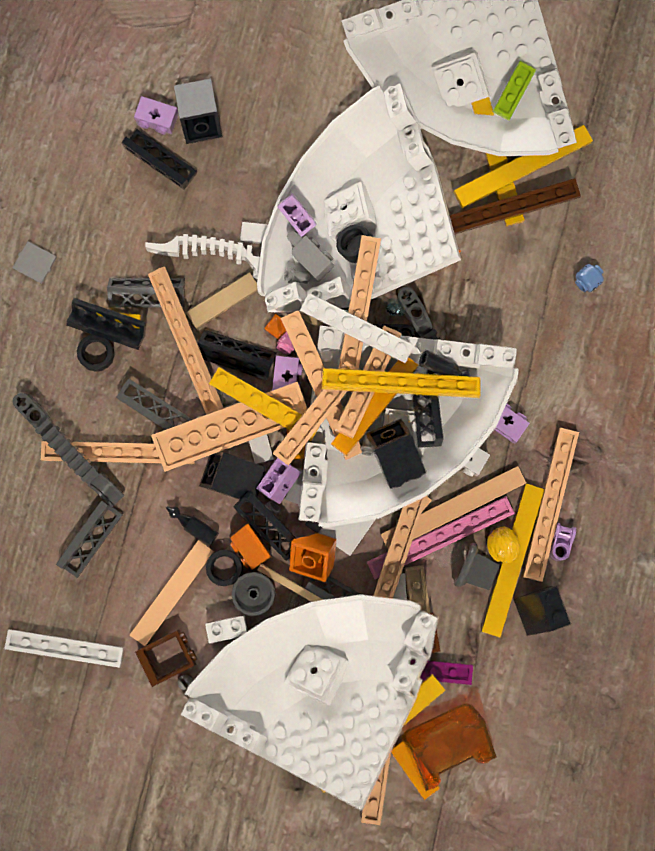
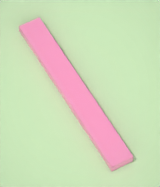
[367,497,515,579]

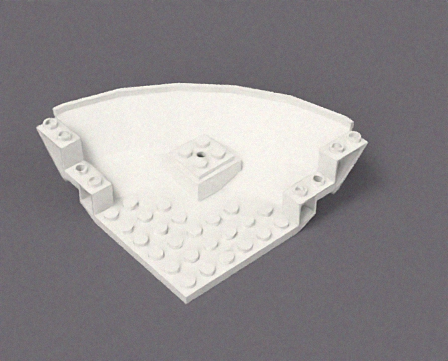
[342,0,577,156]
[257,84,461,313]
[299,326,519,527]
[181,595,438,810]

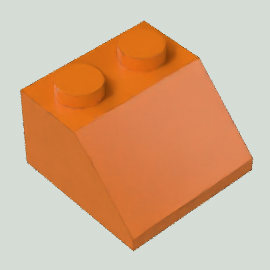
[230,524,272,570]
[289,533,337,582]

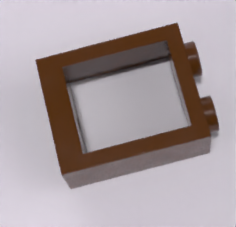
[135,630,197,687]

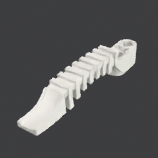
[145,234,260,279]

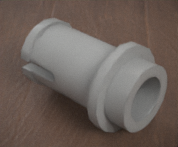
[284,268,310,284]
[360,430,374,456]

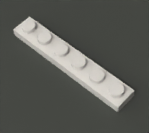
[300,293,414,363]
[5,629,124,668]

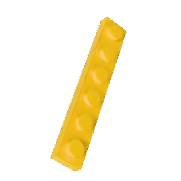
[209,367,320,442]

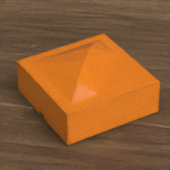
[264,314,286,340]

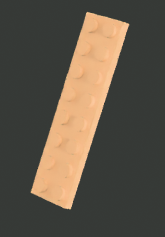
[151,382,307,471]

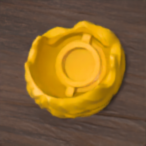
[487,527,520,563]

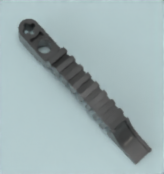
[397,287,441,340]
[13,393,124,508]

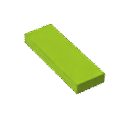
[493,61,536,121]

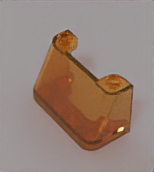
[402,703,497,791]

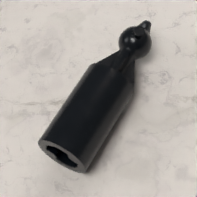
[419,350,471,377]
[166,506,219,547]

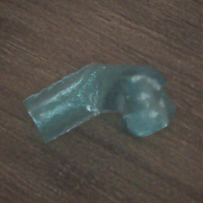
[386,297,410,316]

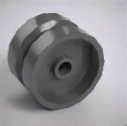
[232,572,276,616]

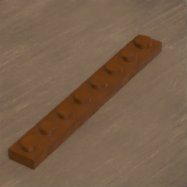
[450,178,581,235]

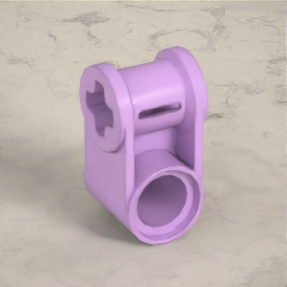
[550,523,576,561]

